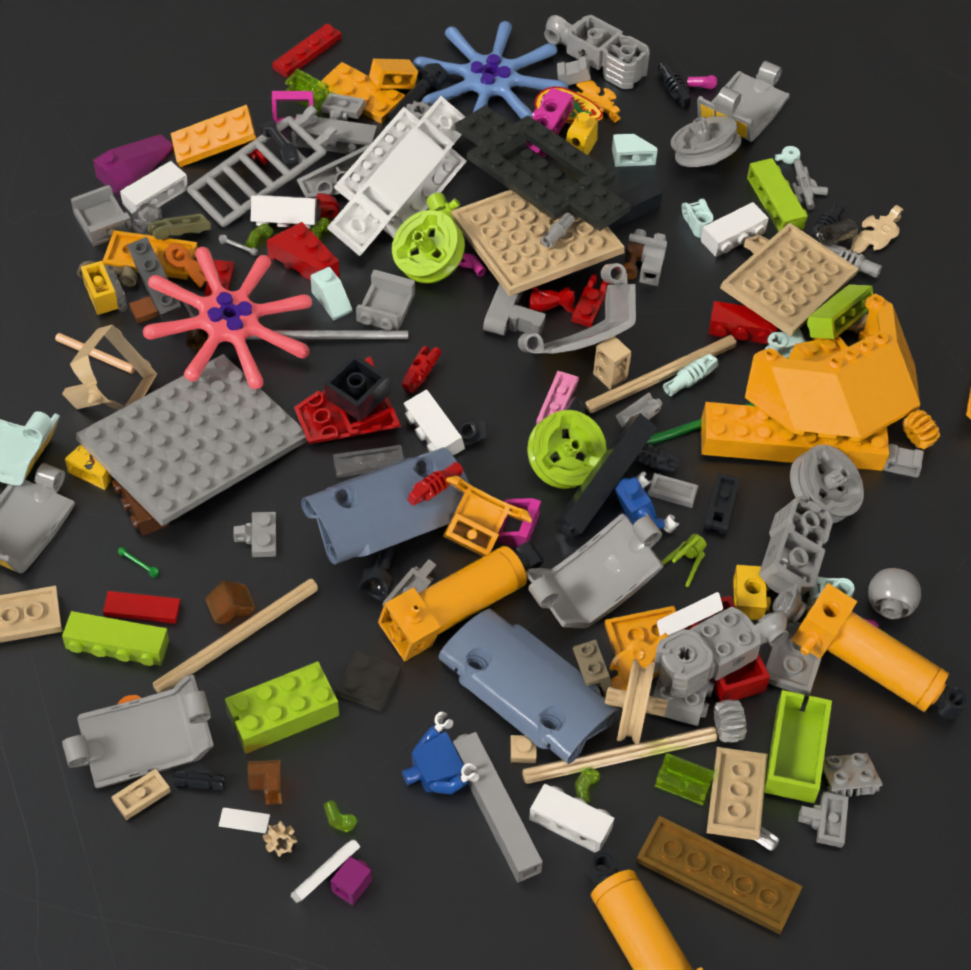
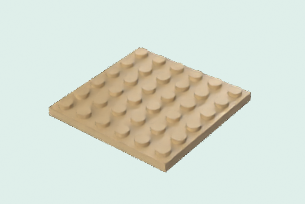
[451,190,624,296]

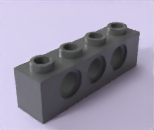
[127,237,185,322]

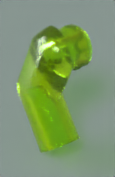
[311,217,332,241]
[245,224,273,248]
[575,768,600,804]
[323,801,357,832]

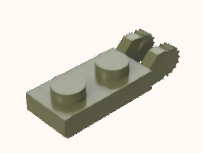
[147,214,211,240]

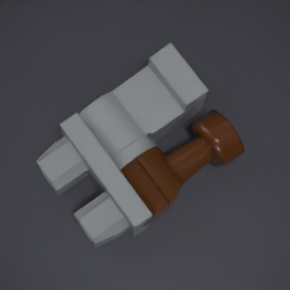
[623,229,667,286]

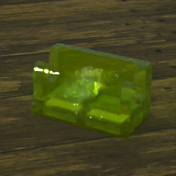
[285,68,329,111]
[655,753,715,805]

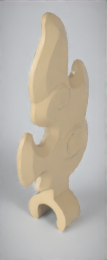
[851,205,904,254]

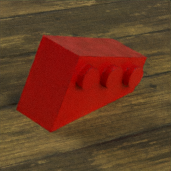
[266,222,340,281]

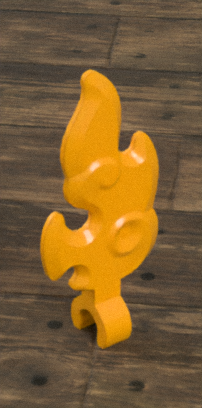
[576,80,620,123]
[603,632,668,698]

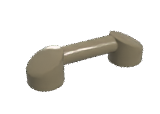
[77,261,138,287]

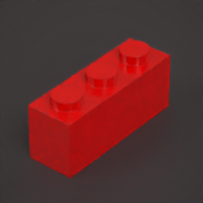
[708,301,777,344]

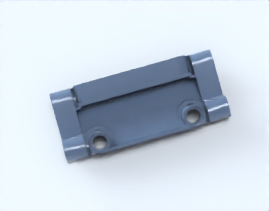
[301,447,470,564]
[438,608,620,764]

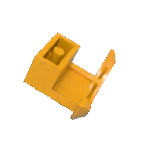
[788,336,848,362]
[443,476,532,557]

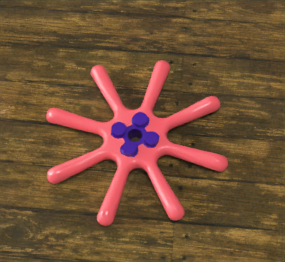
[143,247,312,389]

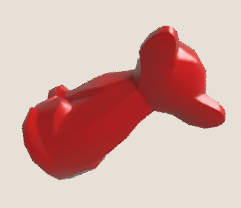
[530,286,575,313]

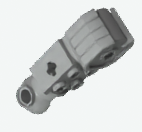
[544,15,650,89]
[759,496,833,622]
[654,607,789,698]

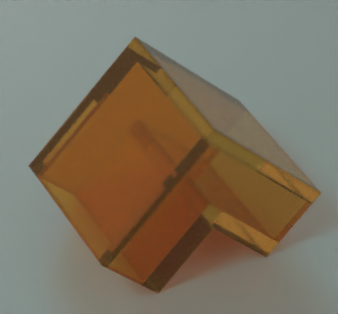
[205,580,256,624]
[248,760,282,804]

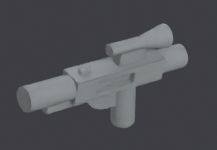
[792,159,828,210]

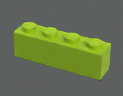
[747,158,808,232]
[807,285,873,339]
[62,611,169,666]

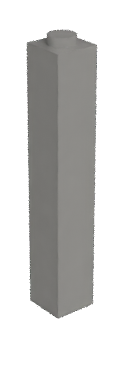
[453,732,543,883]

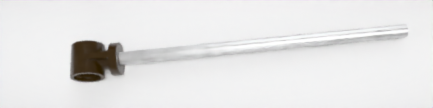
[186,329,408,350]

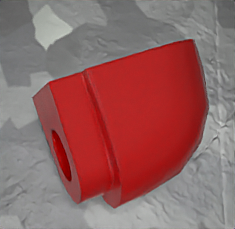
[316,193,340,220]

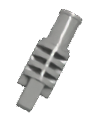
[826,243,882,278]

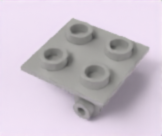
[822,753,883,797]

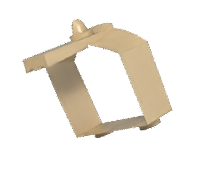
[62,325,157,410]

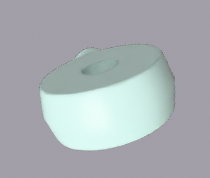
[775,146,800,164]

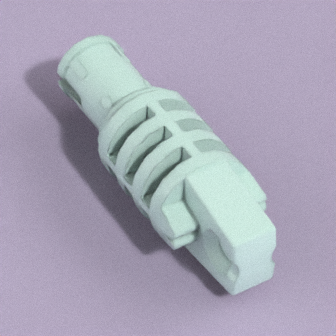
[663,354,718,396]

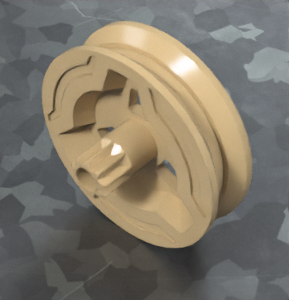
[605,658,668,746]

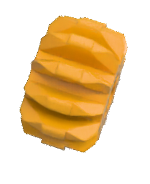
[902,409,940,449]

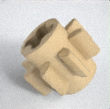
[263,821,297,857]

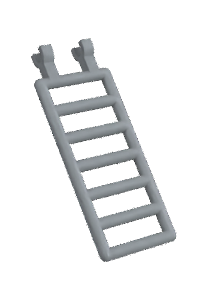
[187,105,339,227]

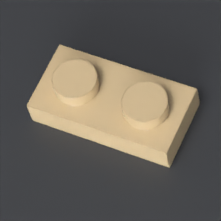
[111,769,171,820]

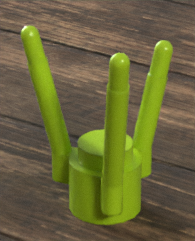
[661,534,706,587]

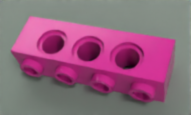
[527,88,574,158]

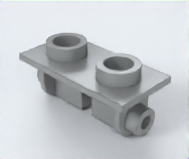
[616,393,663,428]

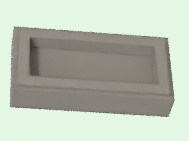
[648,473,699,508]

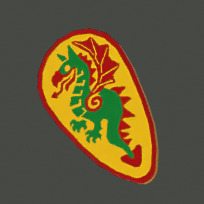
[534,86,603,123]

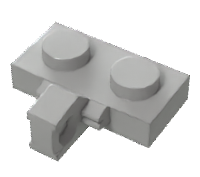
[321,93,367,121]
[233,512,276,557]
[798,791,848,848]

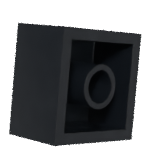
[323,354,391,422]

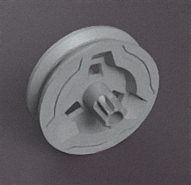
[671,116,741,167]
[790,445,864,524]

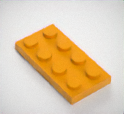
[318,62,406,124]
[171,105,256,167]
[102,230,198,280]

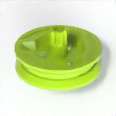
[392,210,465,283]
[527,410,606,489]

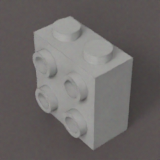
[653,677,714,726]

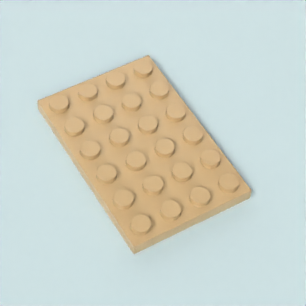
[720,223,859,336]

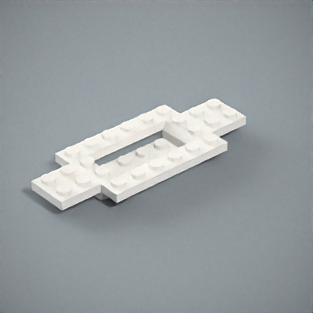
[327,96,466,256]

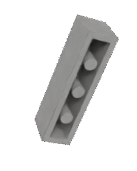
[291,114,377,154]

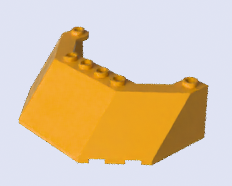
[745,294,920,442]

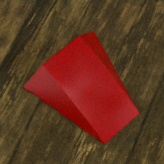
[294,356,401,444]

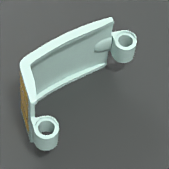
[0,412,60,485]

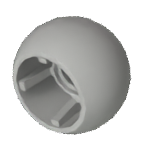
[868,568,921,619]

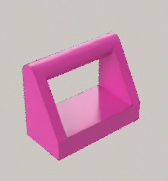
[272,91,314,124]
[496,498,541,548]

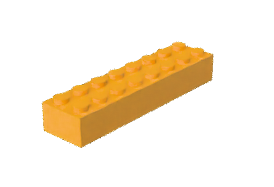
[701,402,889,471]

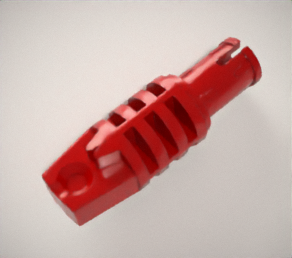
[407,462,463,506]

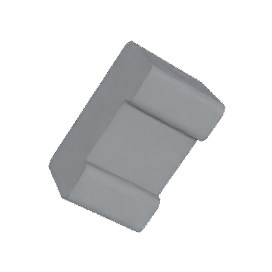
[557,56,591,85]
[508,305,546,336]
[883,444,924,477]

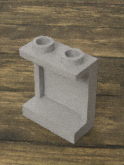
[71,185,133,247]
[356,270,415,331]

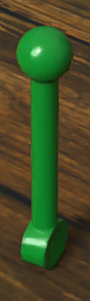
[118,547,159,577]

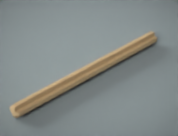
[585,335,737,413]
[153,579,318,693]
[522,726,718,784]

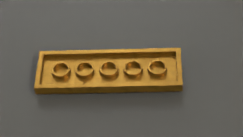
[636,816,803,934]

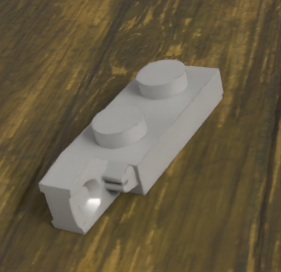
[382,560,436,606]

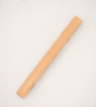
[55,333,135,374]

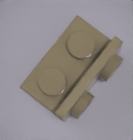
[573,640,612,697]

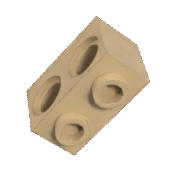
[593,336,631,390]

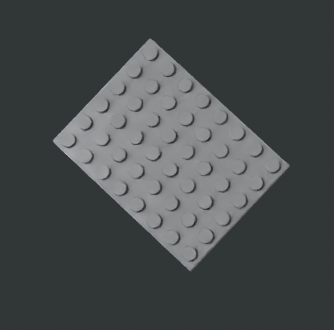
[76,354,307,526]

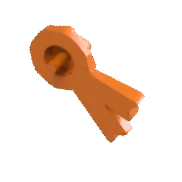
[163,244,207,288]

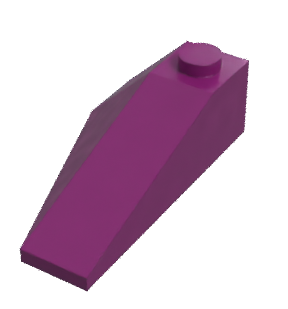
[93,134,174,199]

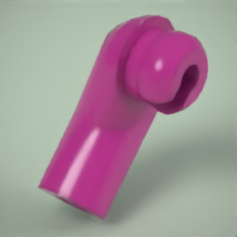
[688,75,717,90]
[459,253,486,277]

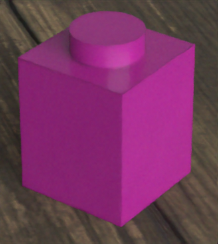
[331,856,372,905]

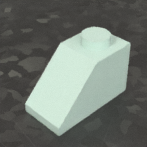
[612,134,657,167]
[311,267,352,320]

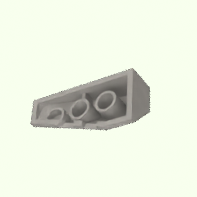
[297,143,372,198]

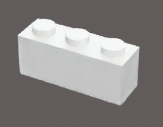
[120,161,188,219]
[251,195,317,228]
[701,202,768,257]
[404,389,465,455]
[529,784,614,852]

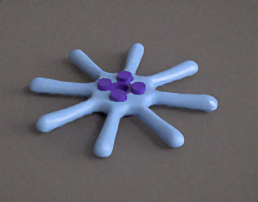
[413,21,568,119]

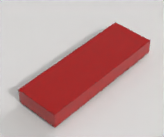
[103,591,181,624]

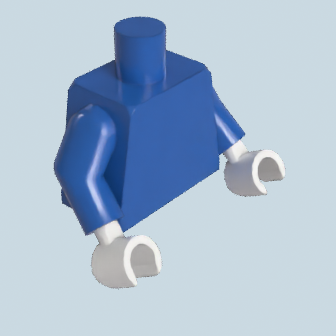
[615,472,679,533]
[402,712,479,795]

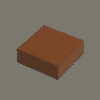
[129,296,158,323]

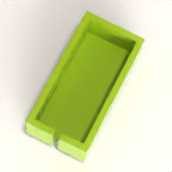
[225,662,339,754]
[764,690,832,803]

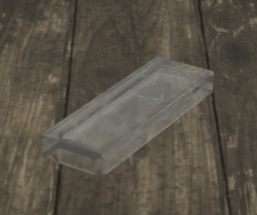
[333,445,404,478]

